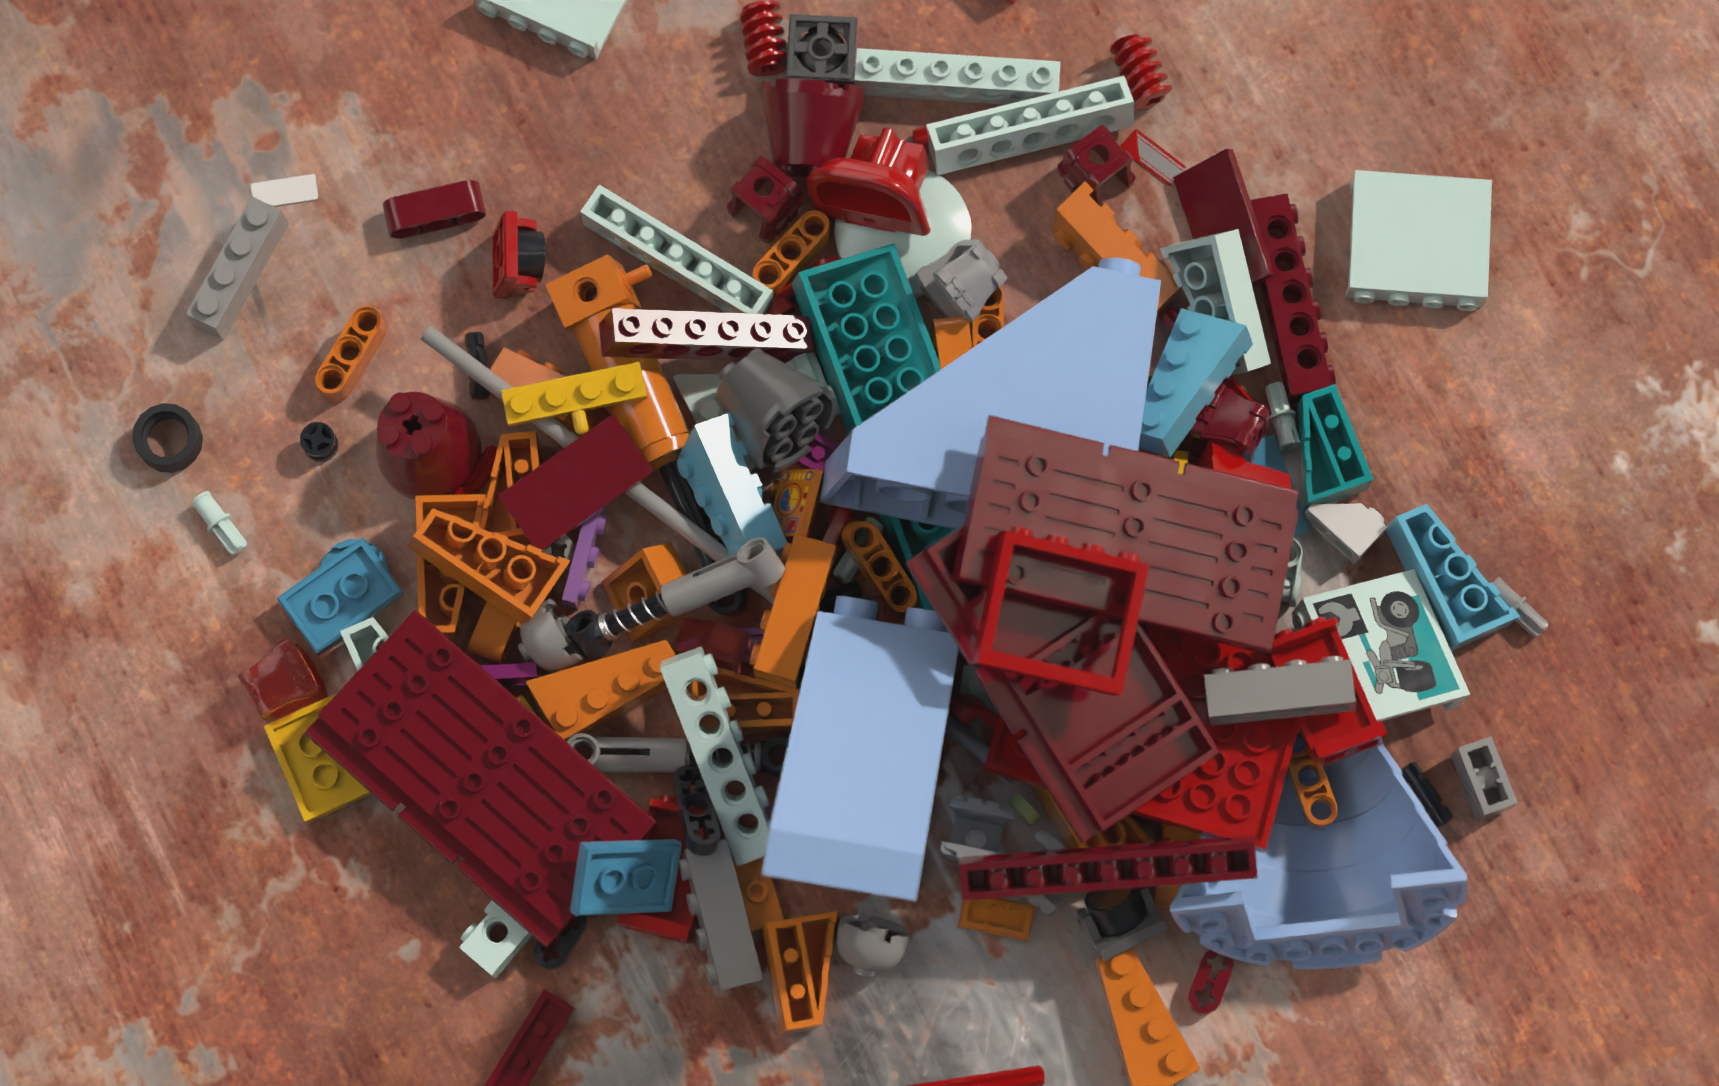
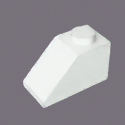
[1305,503,1387,564]

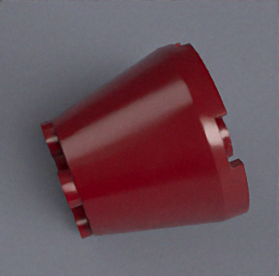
[762,78,865,178]
[376,392,482,500]

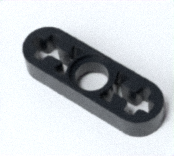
[672,765,720,856]

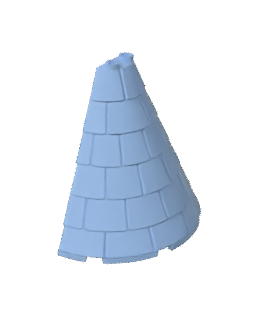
[1170,736,1468,969]

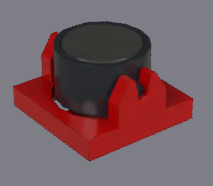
[492,211,546,299]

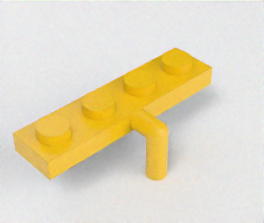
[501,362,647,437]

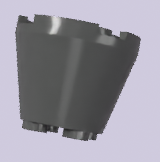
[715,348,838,473]

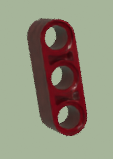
[382,180,486,239]

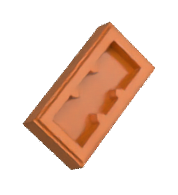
[733,856,784,933]
[958,898,1035,943]

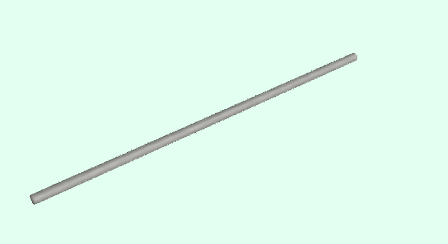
[421,326,1014,783]

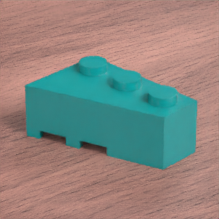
[1297,384,1374,512]

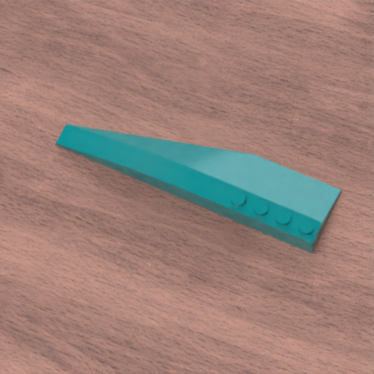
[791,243,963,658]

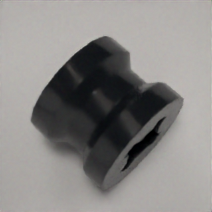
[300,422,339,462]

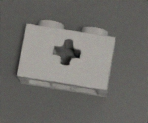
[1451,736,1518,821]

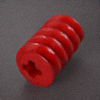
[739,1,787,77]
[1109,34,1173,111]

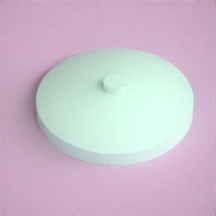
[834,170,971,298]

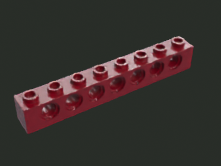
[959,835,1258,901]

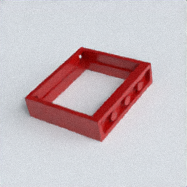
[971,526,1150,696]

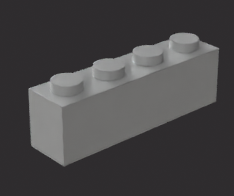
[186,196,289,341]
[1204,656,1356,726]
[678,839,763,992]

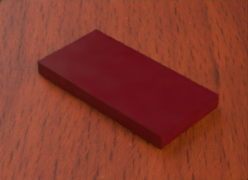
[1173,148,1275,286]
[498,414,655,552]

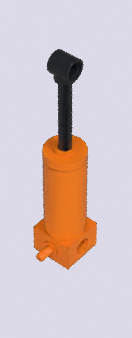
[545,254,748,617]

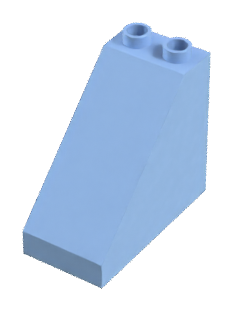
[819,258,1161,529]
[762,596,959,901]

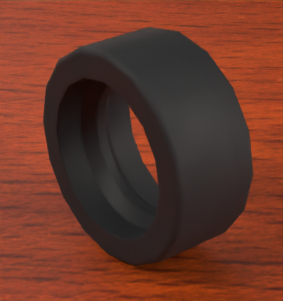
[132,403,203,473]

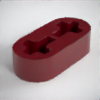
[1187,950,1234,1015]

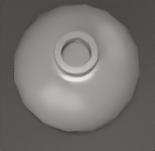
[518,599,584,671]
[836,913,910,977]

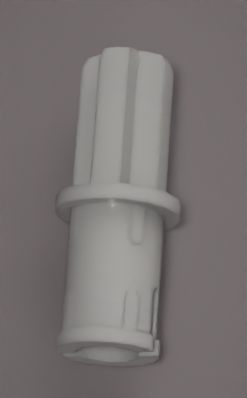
[1493,576,1548,638]

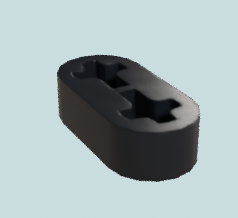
[534,915,588,970]

